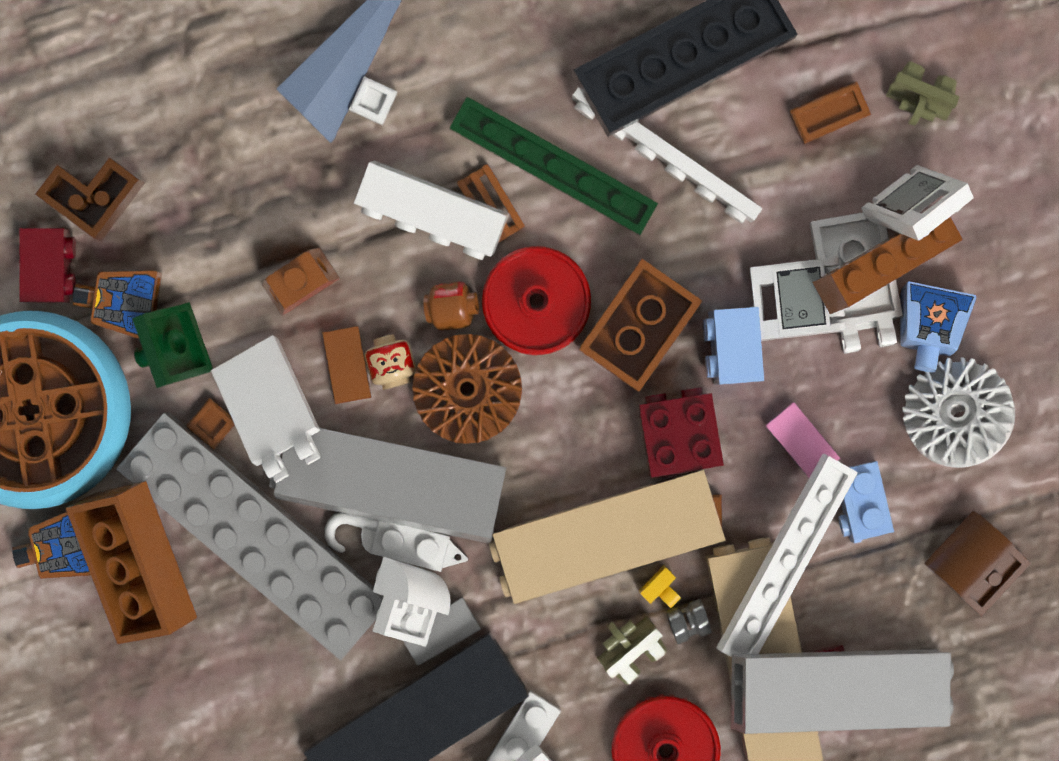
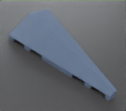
[276,0,402,143]

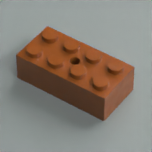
[66,481,197,644]

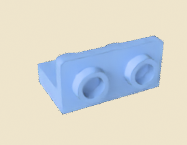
[838,461,894,543]

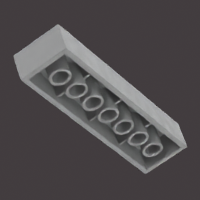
[116,412,383,661]

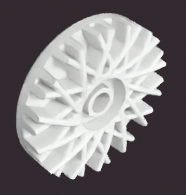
[903,358,1015,468]

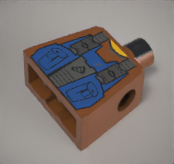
[73,271,162,339]
[12,512,91,579]

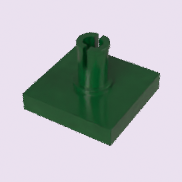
[132,302,213,388]

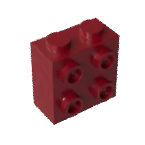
[638,387,724,478]

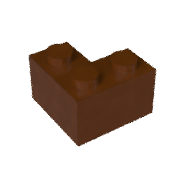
[35,158,145,241]

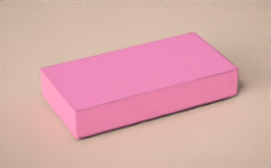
[765,402,841,478]

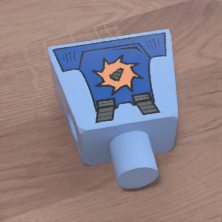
[900,281,976,372]

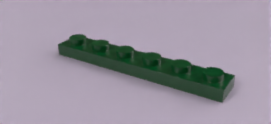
[449,97,658,236]

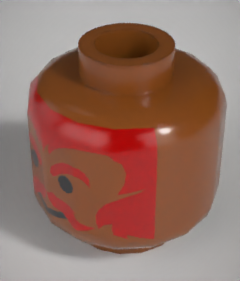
[423,281,479,331]

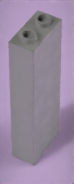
[269,428,506,544]
[731,649,954,734]

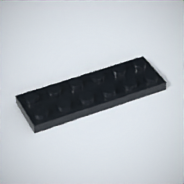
[571,0,798,137]

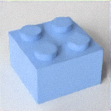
[703,307,764,385]

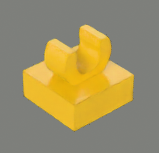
[639,565,681,608]

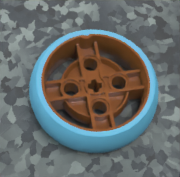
[0,311,131,509]

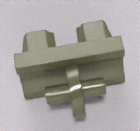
[886,61,959,126]
[597,616,667,684]

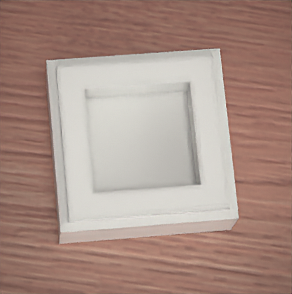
[349,76,398,126]

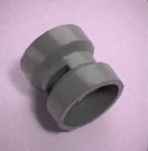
[666,599,712,645]

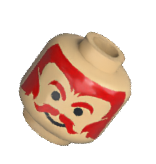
[364,334,417,390]

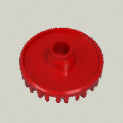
[482,246,591,355]
[611,694,721,761]

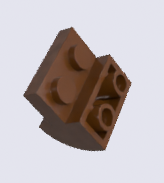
[924,510,1031,617]

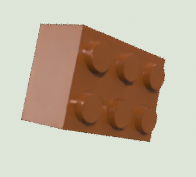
[578,259,702,392]

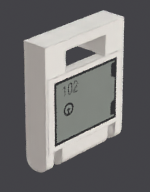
[862,165,974,241]
[750,257,846,341]

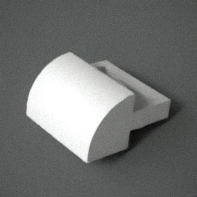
[373,557,450,647]

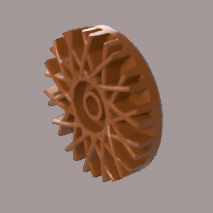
[412,334,522,444]

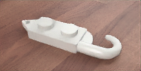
[325,512,468,572]

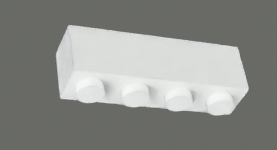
[354,160,509,260]

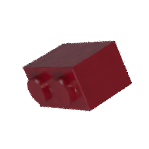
[19,228,76,303]

